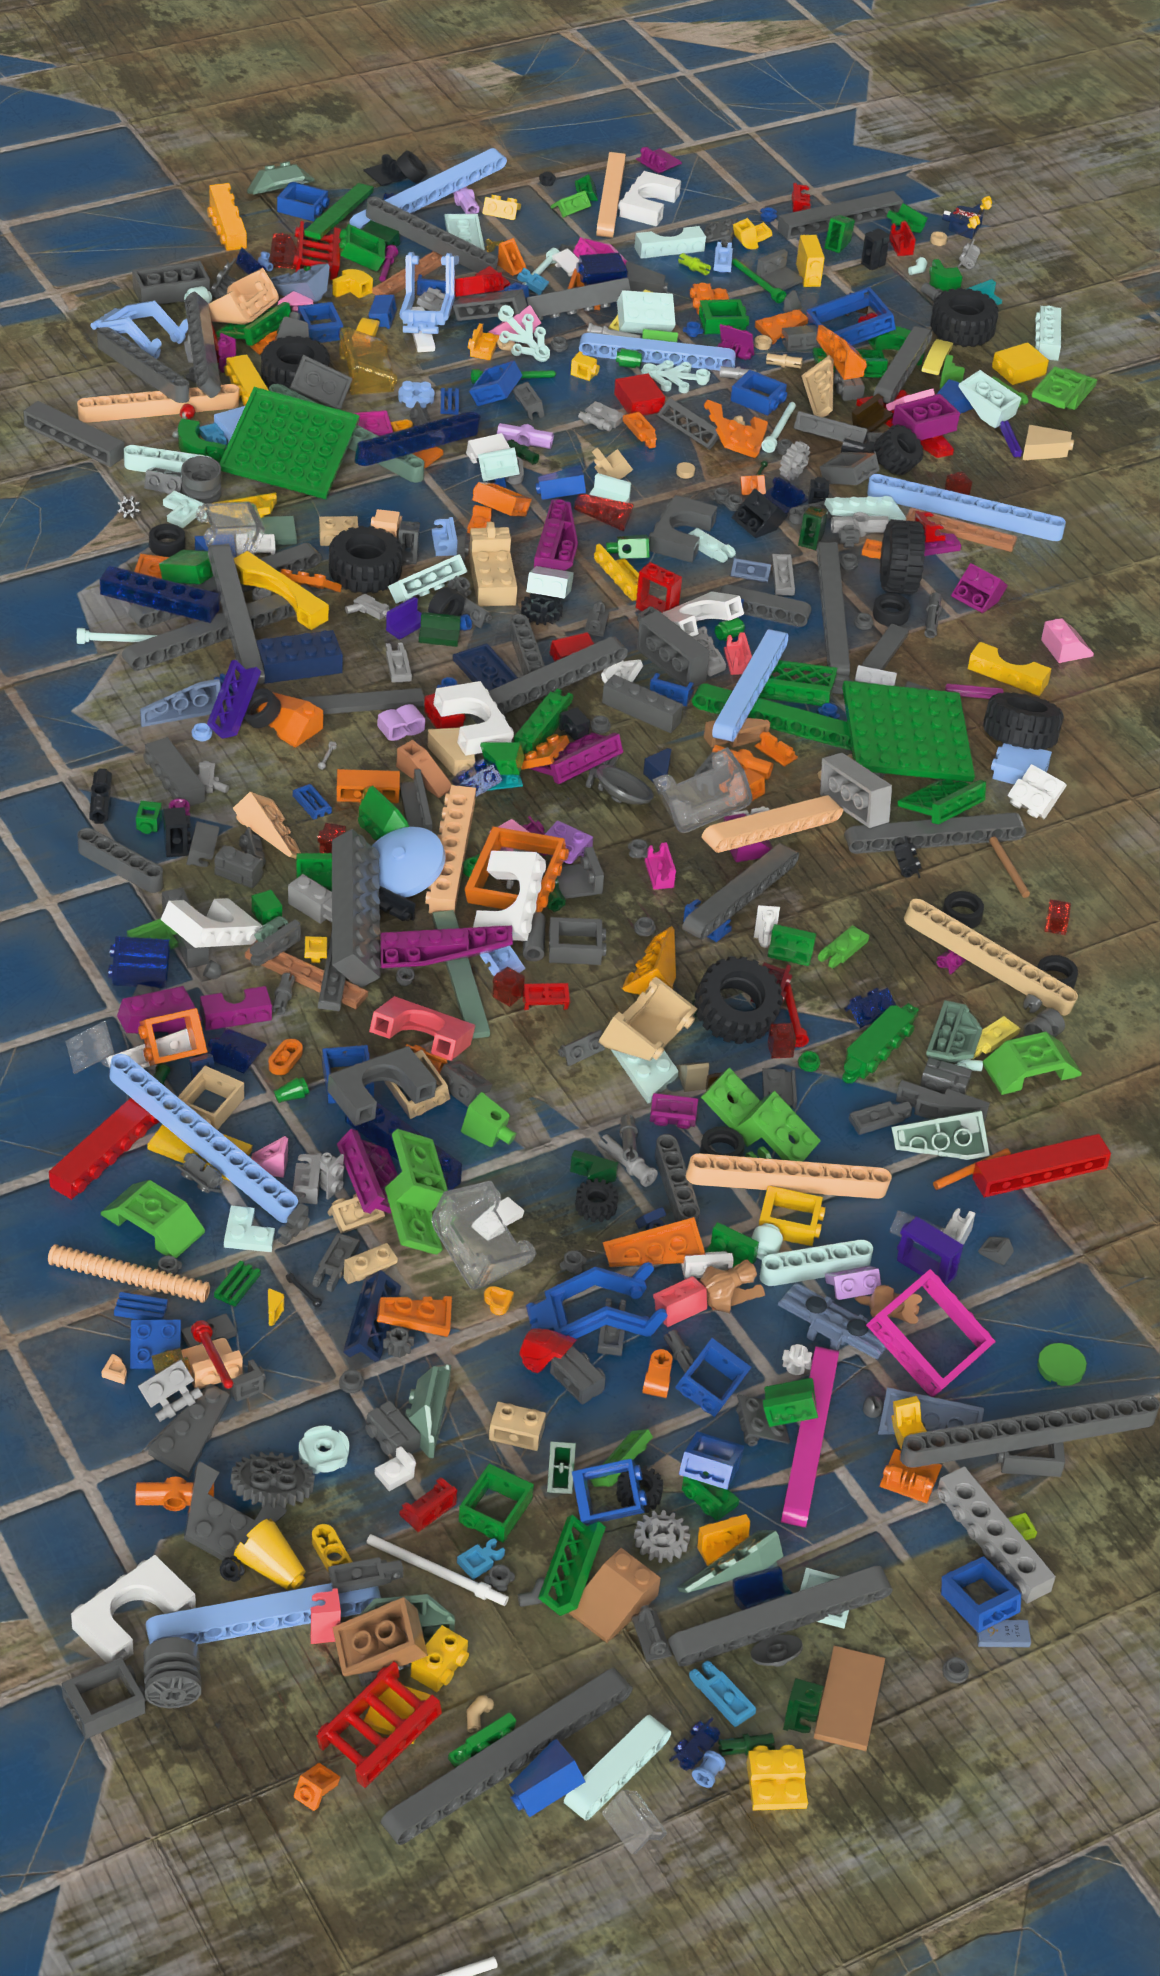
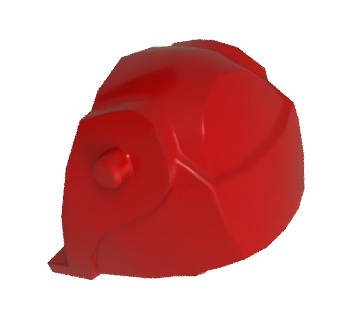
[519,1328,577,1374]

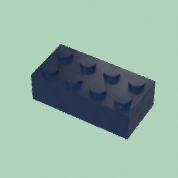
[256,630,343,684]

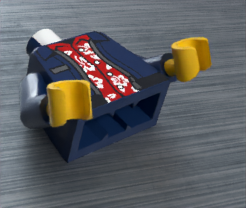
[942,196,992,239]

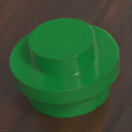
[798,1051,820,1072]

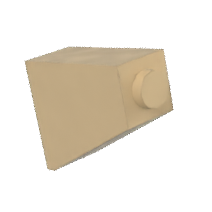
[1022,425,1074,460]
[427,728,475,776]

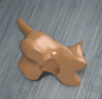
[855,1285,922,1324]

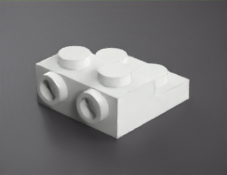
[1007,764,1067,819]

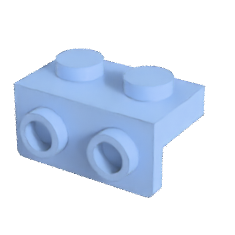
[480,946,525,983]

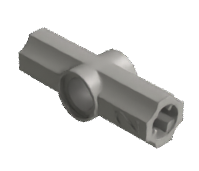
[831,512,889,537]

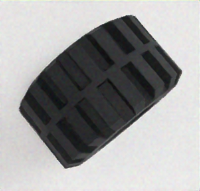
[874,425,924,475]

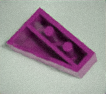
[117,986,202,1035]

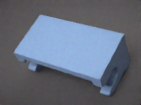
[432,517,457,556]

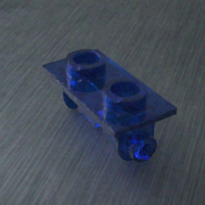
[236,247,266,275]
[669,1717,720,1771]

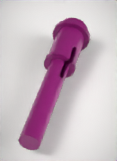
[379,245,398,282]

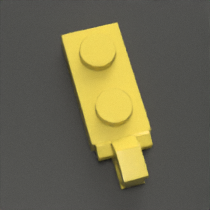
[972,1016,1021,1059]

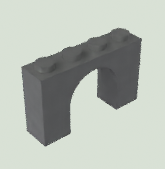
[648,495,718,563]
[327,1046,437,1126]

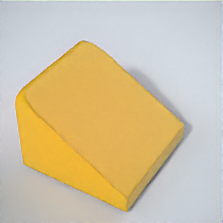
[268,1289,284,1326]

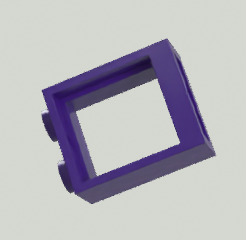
[897,1216,963,1286]

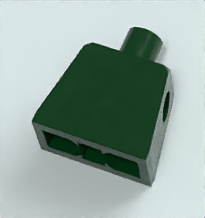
[798,506,828,550]

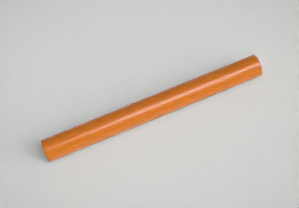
[933,1148,1011,1190]

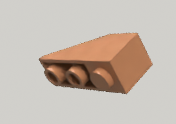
[396,740,452,798]

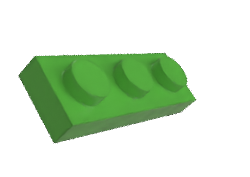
[590,1429,653,1487]

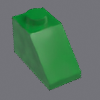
[480,742,524,775]

